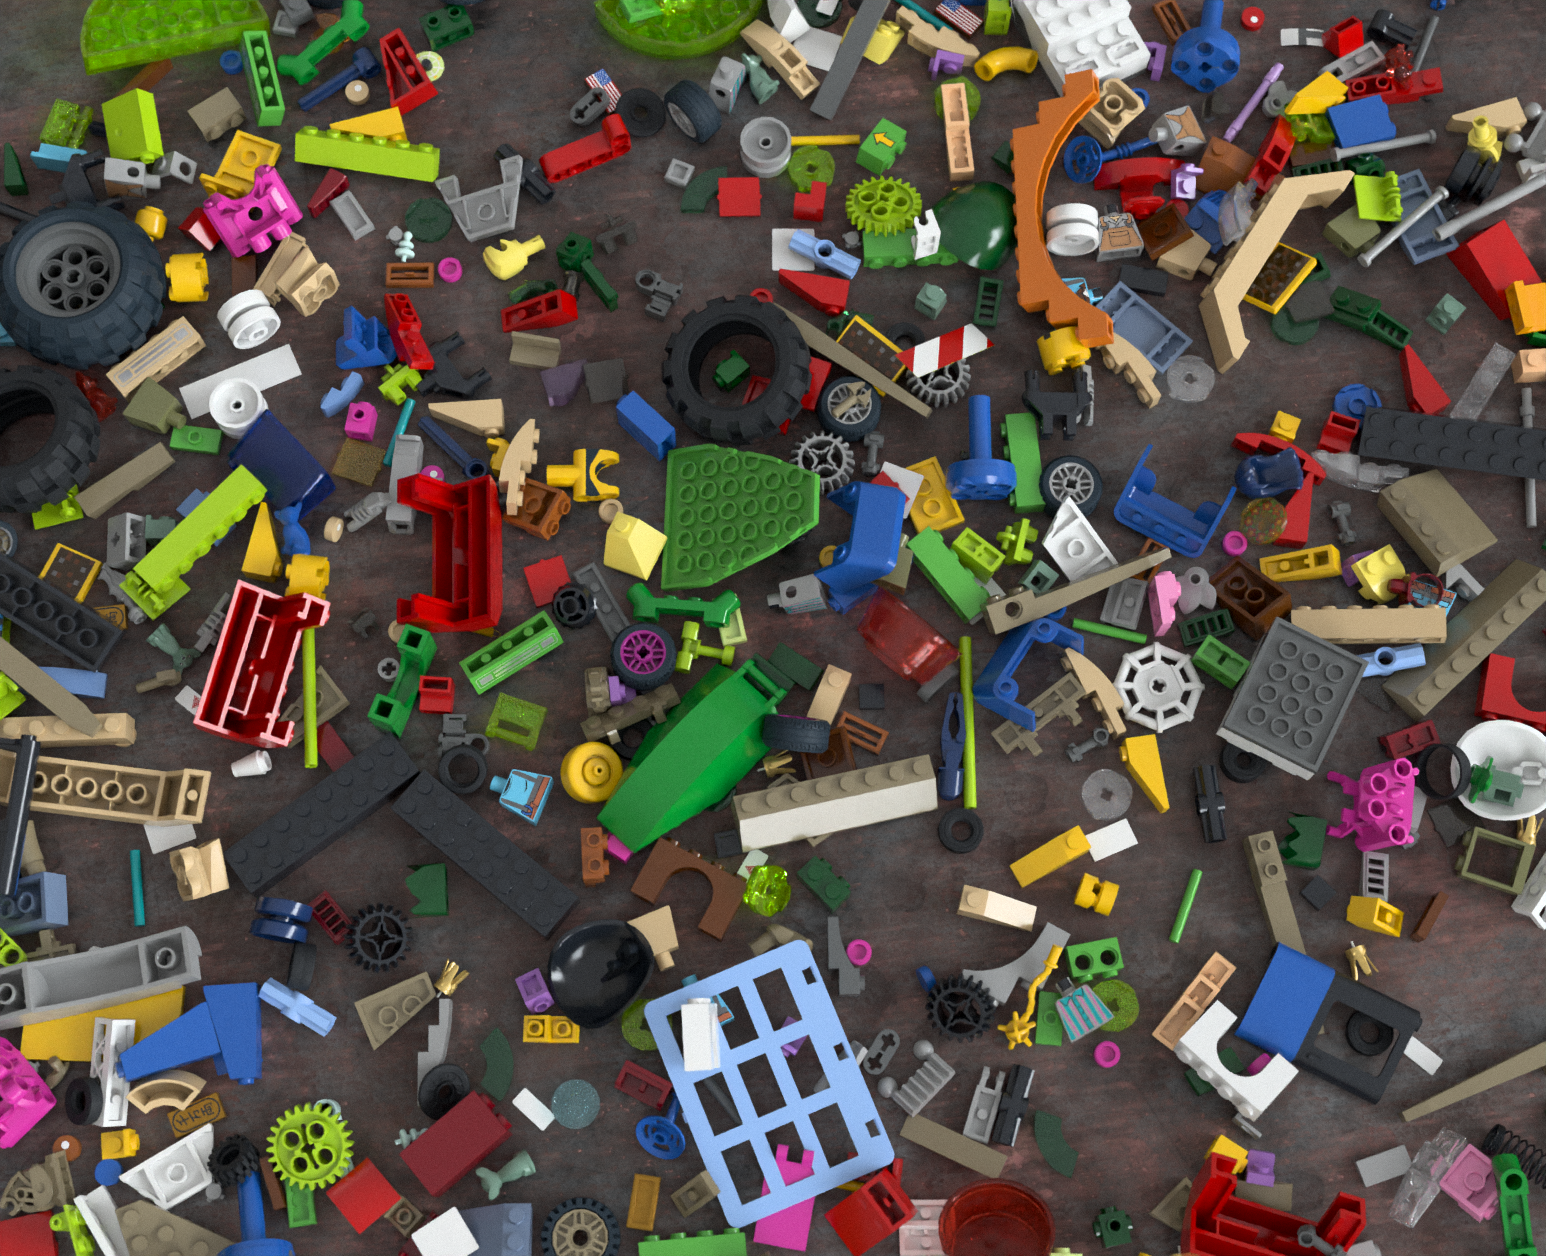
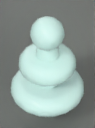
[395,231,415,263]
[394,1128,427,1149]

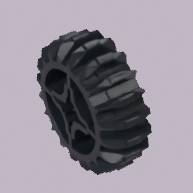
[343,903,414,973]
[926,973,996,1044]

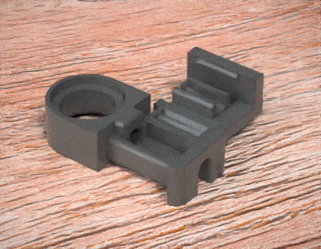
[636,269,683,322]
[438,714,490,757]

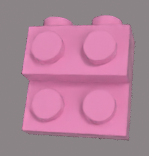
[1147,571,1181,637]
[1436,1143,1498,1222]

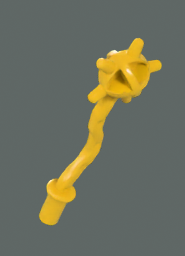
[997,944,1063,1050]

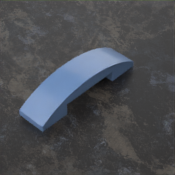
[8,667,108,699]

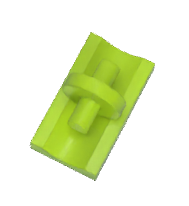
[378,364,422,406]
[996,518,1038,566]

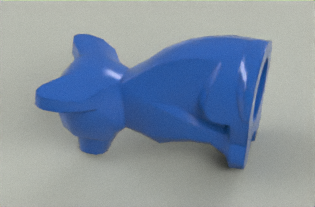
[274,502,311,556]

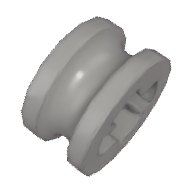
[378,658,400,682]

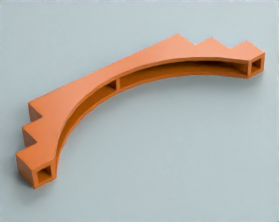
[1010,69,1114,348]

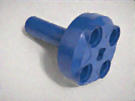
[1171,0,1241,93]
[945,395,1017,500]
[217,1171,295,1256]

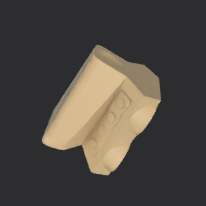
[1078,78,1145,149]
[275,246,340,317]
[169,838,230,901]

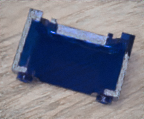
[227,409,337,522]

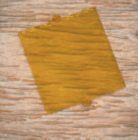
[332,437,387,487]

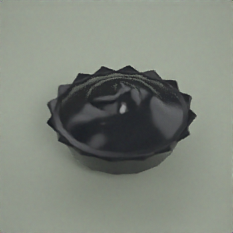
[551,581,598,630]

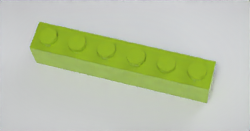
[295,126,440,182]
[133,464,268,594]

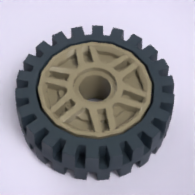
[541,1197,621,1256]

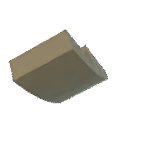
[1235,1178,1293,1211]
[383,1184,427,1239]

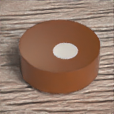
[53,1135,82,1162]

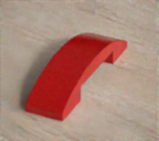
[1092,157,1185,190]
[1231,433,1327,486]

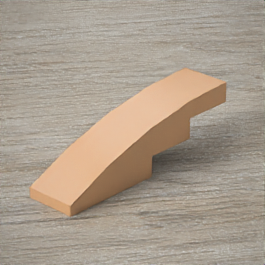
[1152,951,1237,1051]

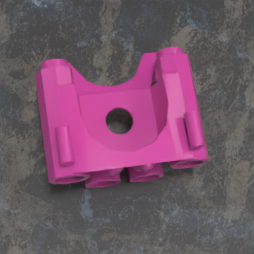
[203,164,303,258]
[1326,758,1419,852]
[0,1037,57,1149]

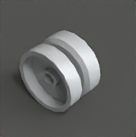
[740,117,791,178]

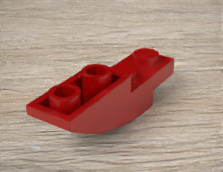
[1345,67,1443,104]
[1243,114,1298,196]
[384,293,435,370]

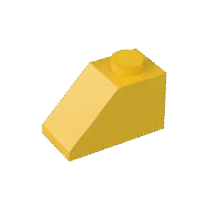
[1347,896,1404,937]

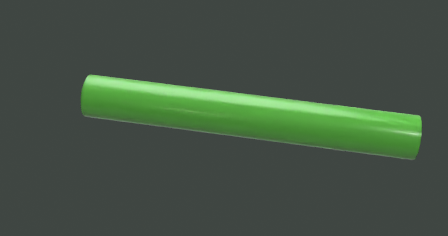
[1072,618,1147,644]
[1169,869,1203,944]

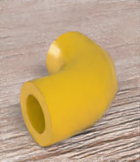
[974,46,1038,81]

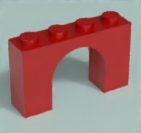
[1474,653,1546,734]

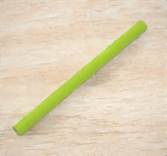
[302,628,318,768]
[959,636,977,809]

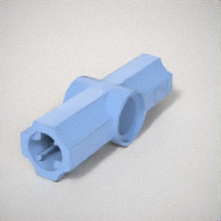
[788,229,861,279]
[1356,643,1426,677]
[258,977,336,1037]

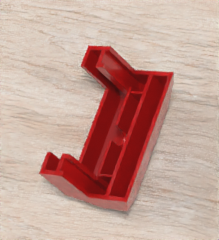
[397,473,503,633]
[193,579,331,749]
[1180,1151,1366,1256]

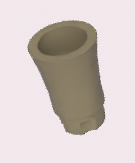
[20,820,47,878]

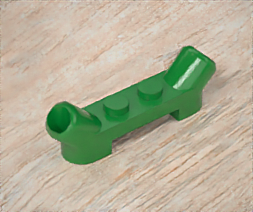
[277,0,370,85]
[626,583,741,628]
[1491,1153,1537,1256]

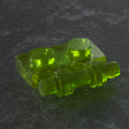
[39,98,94,149]
[1284,102,1335,144]

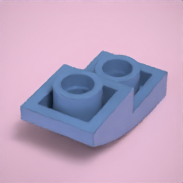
[320,371,365,418]

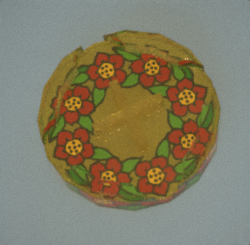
[1239,497,1287,545]

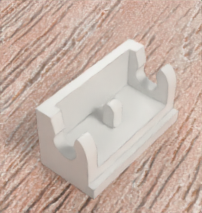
[911,209,941,260]

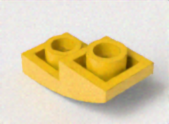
[523,1015,580,1043]

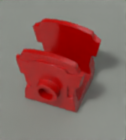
[1119,171,1165,220]

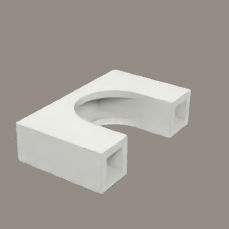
[681,998,721,1071]
[1173,1000,1299,1122]

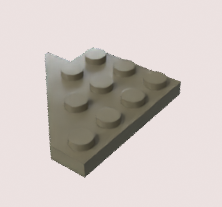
[115,1199,238,1256]

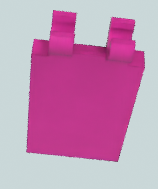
[753,1144,815,1251]

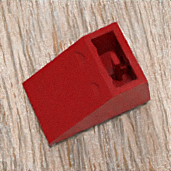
[824,1168,918,1256]

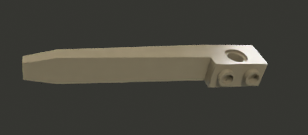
[774,302,933,418]
[980,547,1172,634]
[0,637,103,738]
[1242,830,1324,1034]
[1398,1041,1546,1123]

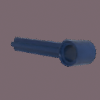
[297,47,382,112]
[418,415,491,480]

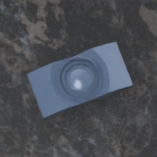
[1390,169,1459,265]
[1096,281,1193,376]

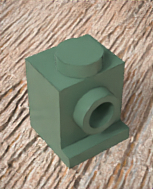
[914,282,947,320]
[1425,293,1466,335]
[145,515,180,546]
[1018,560,1059,595]
[1482,765,1525,807]

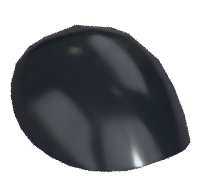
[547,919,654,1029]

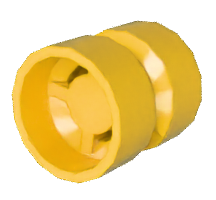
[1074,873,1119,916]

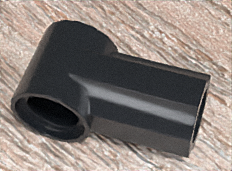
[1367,9,1417,49]

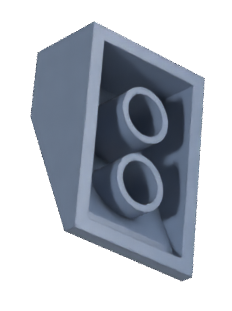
[0,871,69,938]
[458,1203,534,1256]

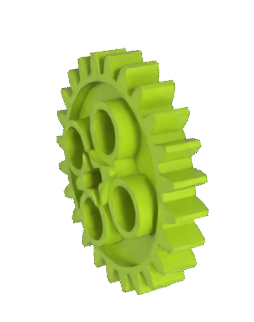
[845,176,922,237]
[266,1102,354,1191]

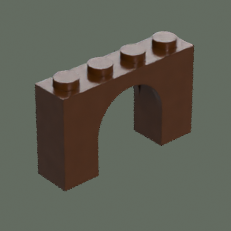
[630,837,750,942]

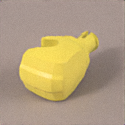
[1467,115,1503,164]
[483,235,546,280]

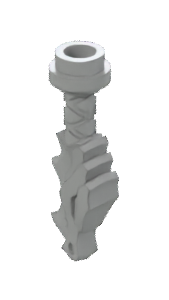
[98,562,148,624]

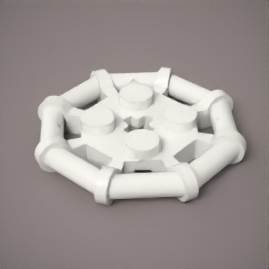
[1112,642,1205,733]

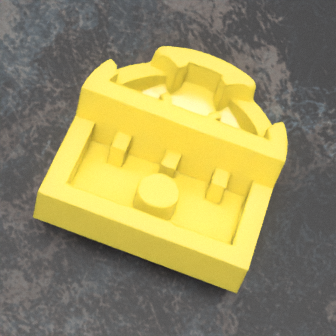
[1351,544,1405,604]

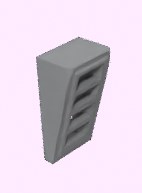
[1358,851,1389,903]

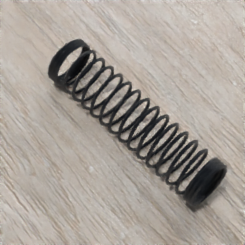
[1482,1124,1546,1190]

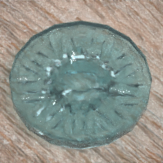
[551,1080,600,1129]

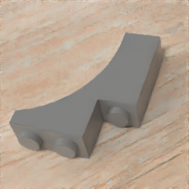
[962,922,1071,1007]

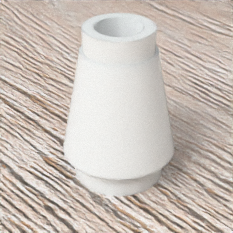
[231,750,272,777]

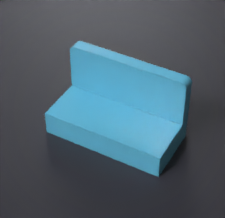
[30,143,87,173]

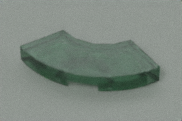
[681,166,727,213]
[479,1027,514,1102]
[1034,1110,1079,1178]

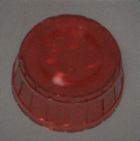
[856,585,963,685]
[938,1178,1056,1256]

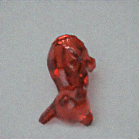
[1384,44,1414,90]
[75,371,118,422]

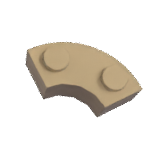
[125,1070,207,1114]

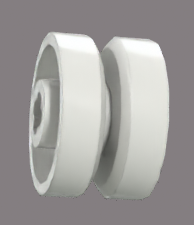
[1045,203,1099,256]
[217,289,281,349]
[209,378,270,440]

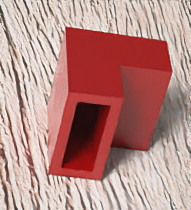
[1322,16,1364,58]
[793,181,827,222]
[178,207,221,251]
[1316,411,1361,457]
[419,675,456,715]

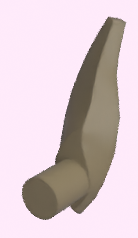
[45,1056,70,1090]

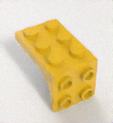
[199,130,282,213]

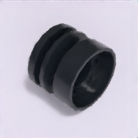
[1444,145,1504,207]

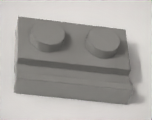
[1100,578,1149,630]

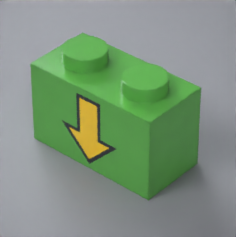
[856,118,907,176]

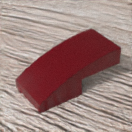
[317,721,354,772]

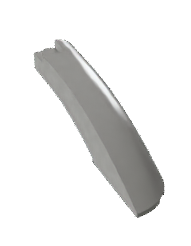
[0,926,202,1030]

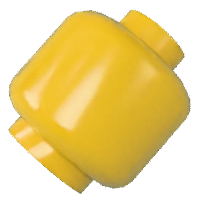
[134,206,168,242]

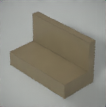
[509,331,562,372]

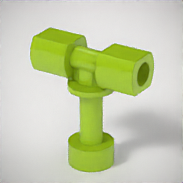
[675,621,735,674]

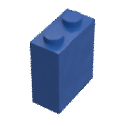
[1322,94,1396,149]
[616,391,677,462]

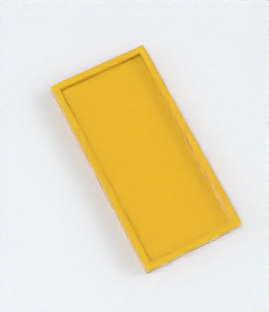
[20,986,186,1063]

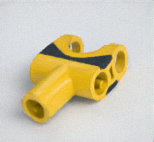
[547,449,619,502]

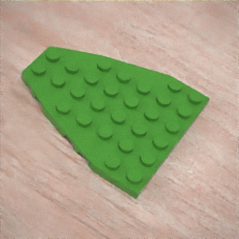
[661,443,820,592]

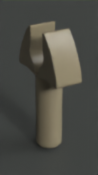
[831,382,871,418]
[136,669,182,693]

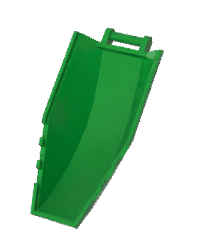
[597,659,787,854]

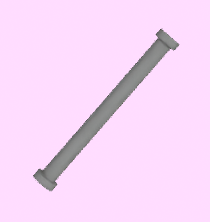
[1330,129,1436,162]
[1357,186,1449,267]

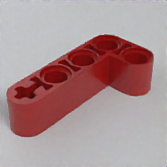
[539,114,631,183]

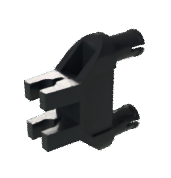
[1021,370,1092,441]

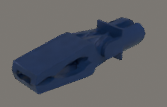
[937,692,966,801]

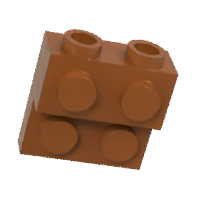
[502,477,571,541]
[581,827,609,888]

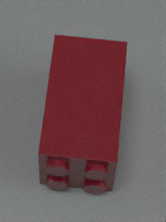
[399,1090,513,1198]

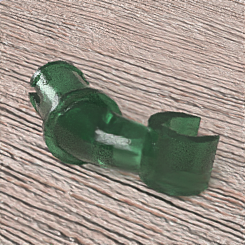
[507,278,558,305]
[825,308,874,339]

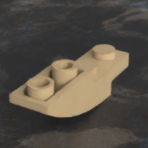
[895,6,980,67]
[740,19,820,100]
[1094,332,1161,409]
[499,419,540,515]
[1061,648,1126,740]

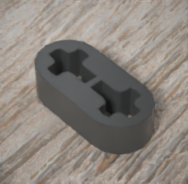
[570,87,610,127]
[917,662,959,703]
[863,1029,900,1076]

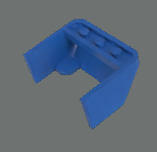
[1114,444,1237,558]
[814,481,906,594]
[973,618,1084,732]

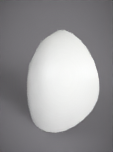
[1450,720,1546,821]

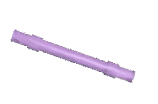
[1221,63,1284,143]

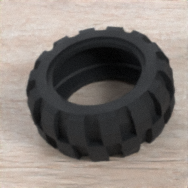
[661,294,812,446]
[0,365,100,514]

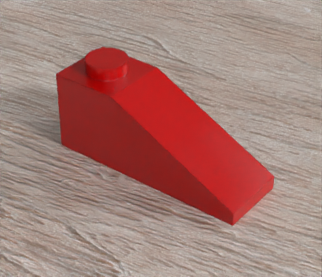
[779,268,850,317]
[501,289,578,333]
[1399,344,1451,414]
[1270,473,1314,549]

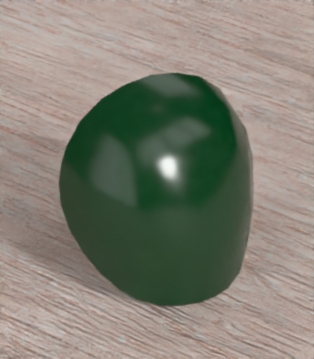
[930,181,1018,270]

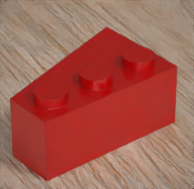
[379,28,439,116]

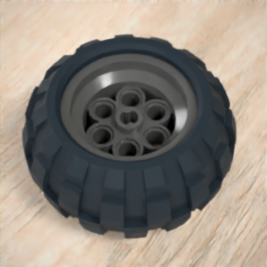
[0,201,166,370]

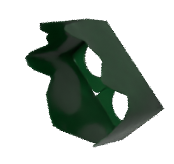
[1278,811,1328,871]
[405,863,449,919]

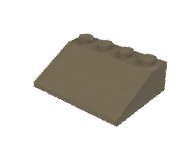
[1377,469,1498,577]

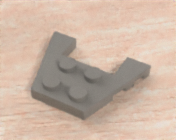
[435,155,523,242]

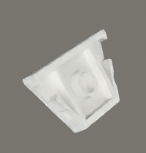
[1042,495,1118,581]
[119,1123,214,1211]

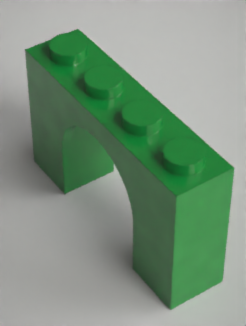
[367,624,438,738]

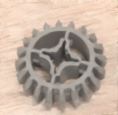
[906,358,971,408]
[789,430,855,496]

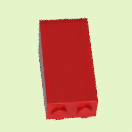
[1446,220,1542,321]

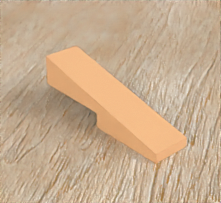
[941,83,974,182]

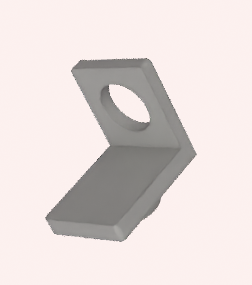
[152,151,197,184]
[1232,1107,1262,1141]

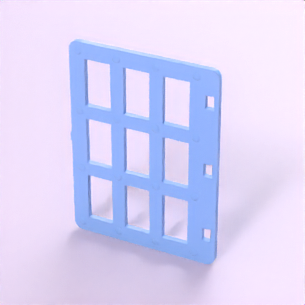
[644,940,894,1228]

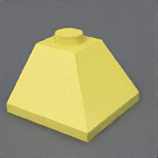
[603,511,668,581]

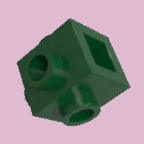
[1345,152,1385,186]
[556,232,594,274]
[1092,1206,1133,1248]

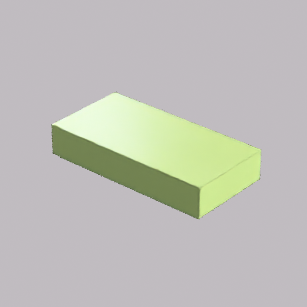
[712,594,747,647]

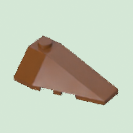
[1196,136,1286,202]

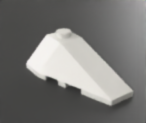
[767,0,811,43]

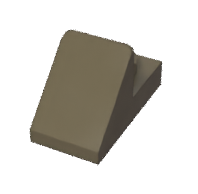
[671,1169,721,1218]

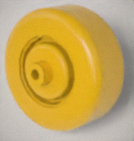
[561,742,623,804]

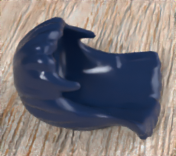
[1234,447,1304,499]

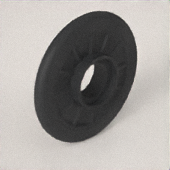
[615,88,666,138]
[418,1063,470,1120]

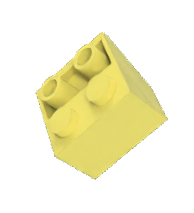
[840,16,905,65]

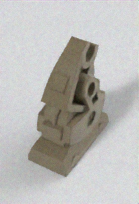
[584,667,612,717]
[0,1150,76,1216]

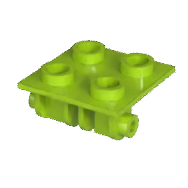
[1353,171,1403,222]
[32,485,84,530]
[119,571,191,621]
[49,1205,96,1256]

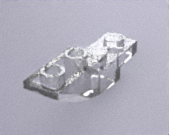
[1218,177,1258,246]
[1449,342,1517,419]
[1310,450,1409,492]
[1389,1127,1468,1229]

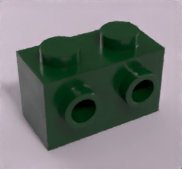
[419,4,475,52]
[796,855,851,914]

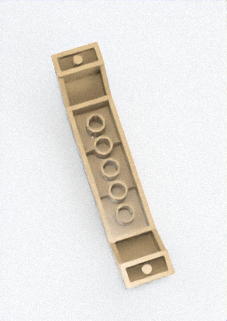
[1199,170,1355,374]
[0,749,211,827]

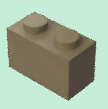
[188,87,247,142]

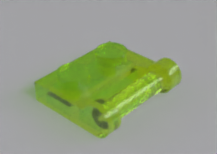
[485,692,548,751]

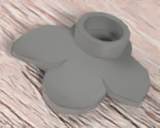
[1262,81,1299,124]
[1175,567,1217,614]

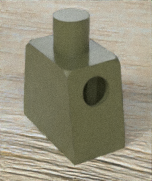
[1322,204,1381,258]
[122,377,187,434]
[870,533,913,596]

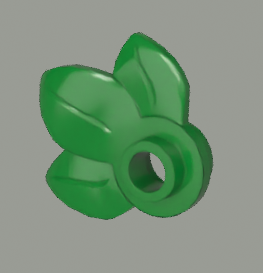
[1468,756,1493,804]

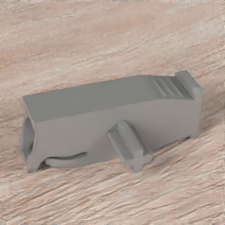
[386,434,443,535]

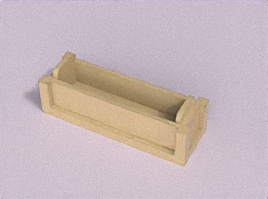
[253,232,309,306]

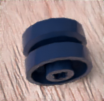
[249,897,313,944]

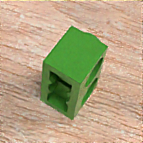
[1191,635,1251,690]
[1063,937,1124,983]

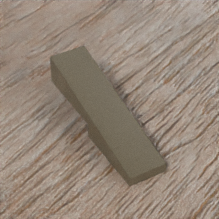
[74,442,176,519]
[899,1114,1008,1181]

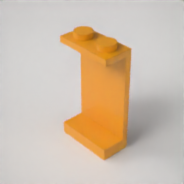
[1505,280,1546,335]

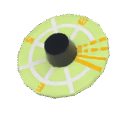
[417,51,444,81]

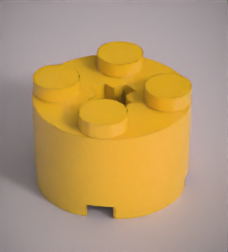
[166,253,209,302]
[1037,326,1091,375]
[285,554,330,600]

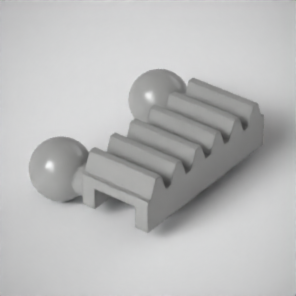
[1504,102,1546,163]
[877,1039,956,1119]

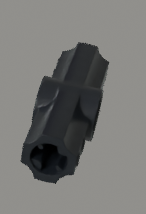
[493,143,556,205]
[1193,765,1227,844]
[991,1064,1035,1147]

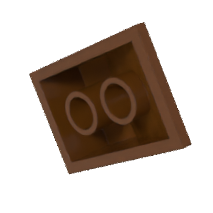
[1209,555,1292,641]

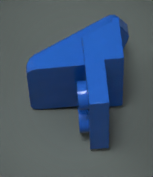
[1184,190,1247,255]
[336,305,397,370]

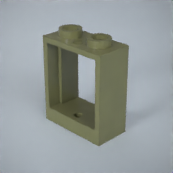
[1454,826,1536,896]

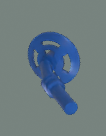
[1064,136,1158,183]
[636,1087,685,1159]

